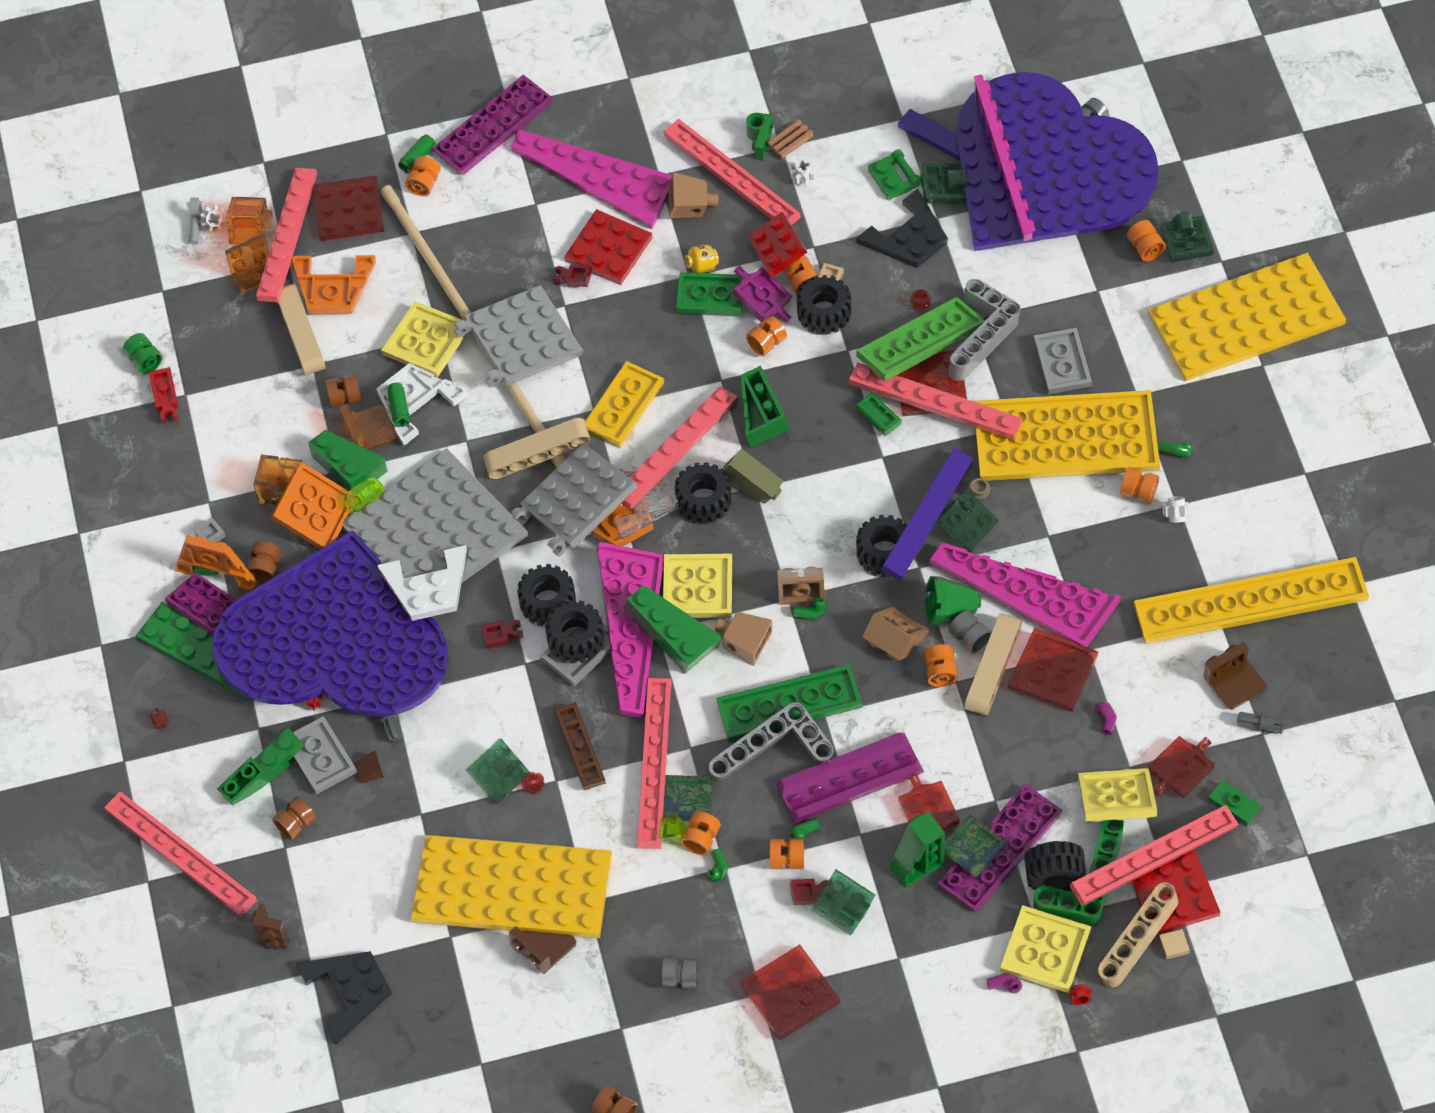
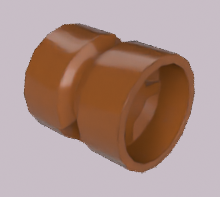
[325,374,362,408]
[247,541,281,583]
[272,796,317,841]
[591,1085,638,1113]

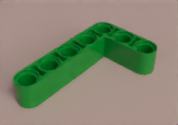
[1033,819,1124,927]

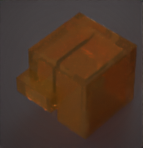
[226,197,273,245]
[253,454,303,505]

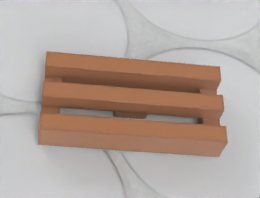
[767,119,813,159]

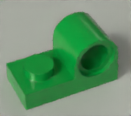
[746,113,774,161]

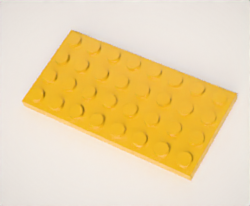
[1148,253,1346,381]
[973,390,1160,481]
[411,835,612,938]

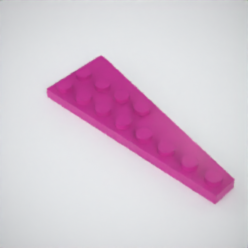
[974,74,1035,241]
[511,129,672,229]
[597,542,664,718]
[930,542,1121,651]

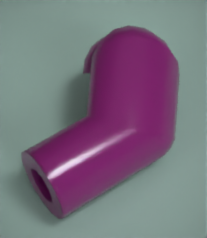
[1095,701,1117,735]
[986,973,1022,993]

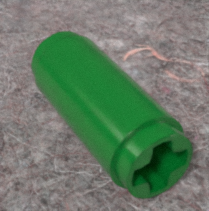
[398,134,435,173]
[387,382,410,427]

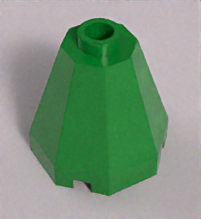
[925,576,981,625]

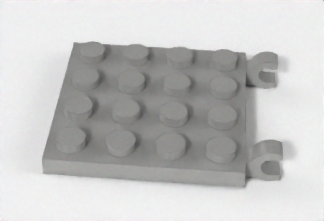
[454,285,583,387]
[510,443,638,557]

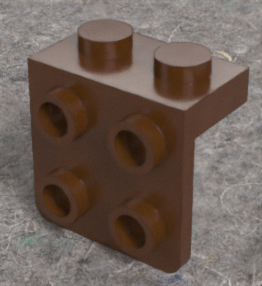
[1203,642,1267,710]
[509,926,577,975]

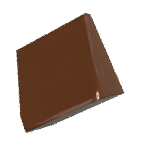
[355,751,383,783]

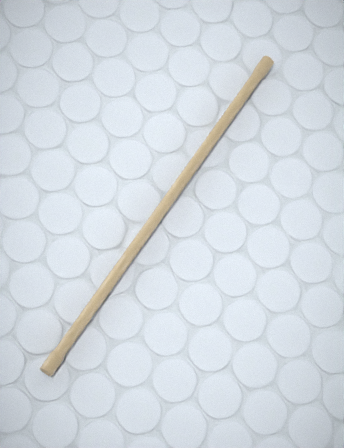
[380,185,566,468]

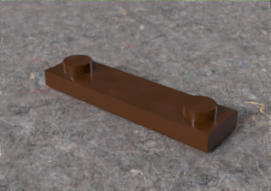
[554,703,606,791]

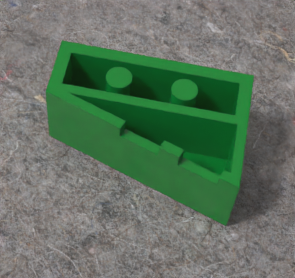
[741,366,791,448]
[308,430,388,496]
[889,812,945,888]

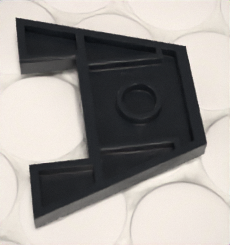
[856,188,948,268]
[296,951,392,1044]

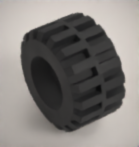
[796,275,851,335]
[674,462,732,524]
[856,515,907,577]
[517,564,576,627]
[545,600,604,664]
[1024,841,1087,891]

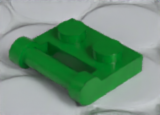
[868,149,922,200]

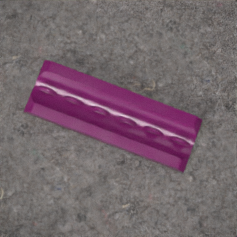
[432,74,553,174]
[165,572,236,636]
[776,732,924,823]
[938,784,1062,912]

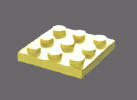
[381,301,466,377]
[663,554,732,618]
[1078,768,1157,822]
[1000,905,1091,993]

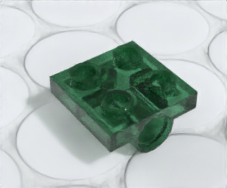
[919,163,968,203]
[1160,212,1214,263]
[937,489,999,552]
[465,738,531,804]
[810,869,876,936]

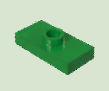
[855,392,902,436]
[1208,780,1261,826]

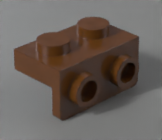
[251,903,289,950]

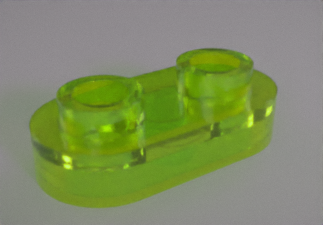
[344,478,384,512]

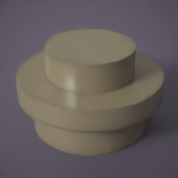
[968,478,991,500]

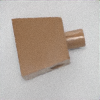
[669,172,719,218]
[715,612,773,666]

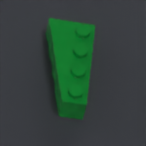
[624,585,722,674]

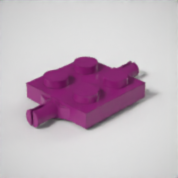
[732,265,793,323]

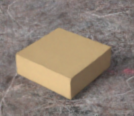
[818,263,844,281]
[1159,929,1190,960]

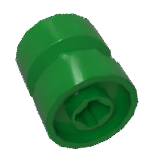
[122,333,163,374]

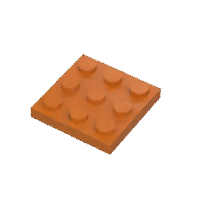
[270,462,357,550]

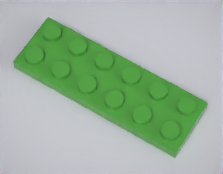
[856,297,985,381]

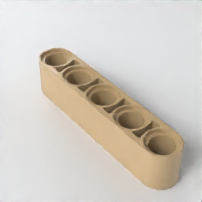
[277,283,326,376]
[483,418,590,479]
[964,613,1022,716]
[1098,883,1178,988]

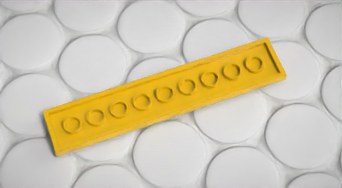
[1134,557,1369,644]

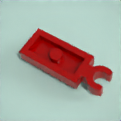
[149,367,179,424]

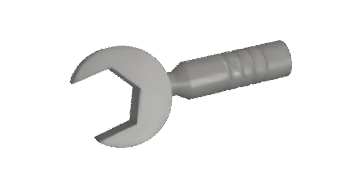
[190,197,202,244]

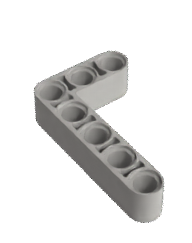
[948,279,1021,381]
[709,703,833,781]

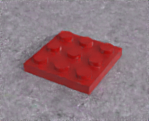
[564,209,653,285]
[1131,850,1220,935]

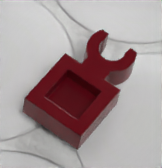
[552,264,593,287]
[481,620,524,649]
[790,878,834,906]

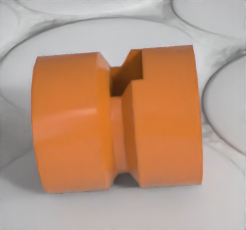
[405,156,441,196]
[1126,220,1166,261]
[783,255,819,294]
[746,316,787,356]
[1120,467,1160,504]
[924,644,957,687]
[680,811,721,856]
[770,839,804,869]

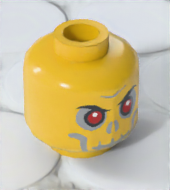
[685,244,719,273]

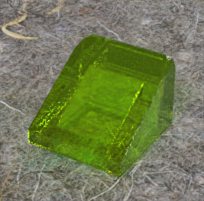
[660,815,688,847]

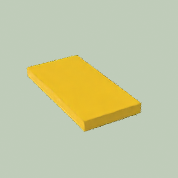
[585,361,664,448]

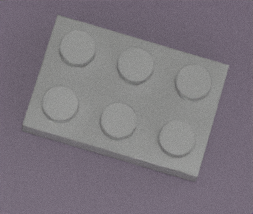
[1034,328,1092,394]
[541,623,611,687]
[293,716,357,795]

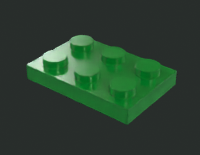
[676,272,743,316]

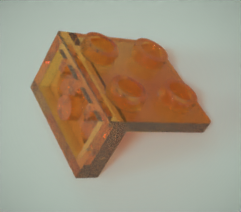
[225,234,269,294]
[339,404,398,450]

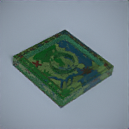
[663,775,713,821]
[944,814,1007,878]

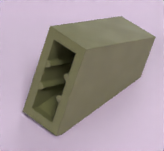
[722,448,783,504]

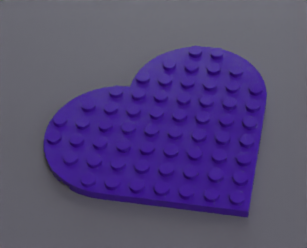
[956,72,1158,251]
[213,531,448,717]

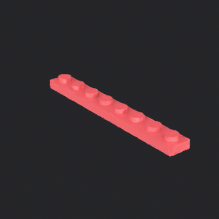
[664,119,800,225]
[256,168,317,302]
[849,362,1022,440]
[621,386,738,510]
[637,678,671,849]
[104,791,257,917]
[1070,805,1239,906]

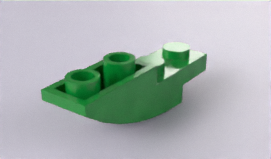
[217,728,305,805]

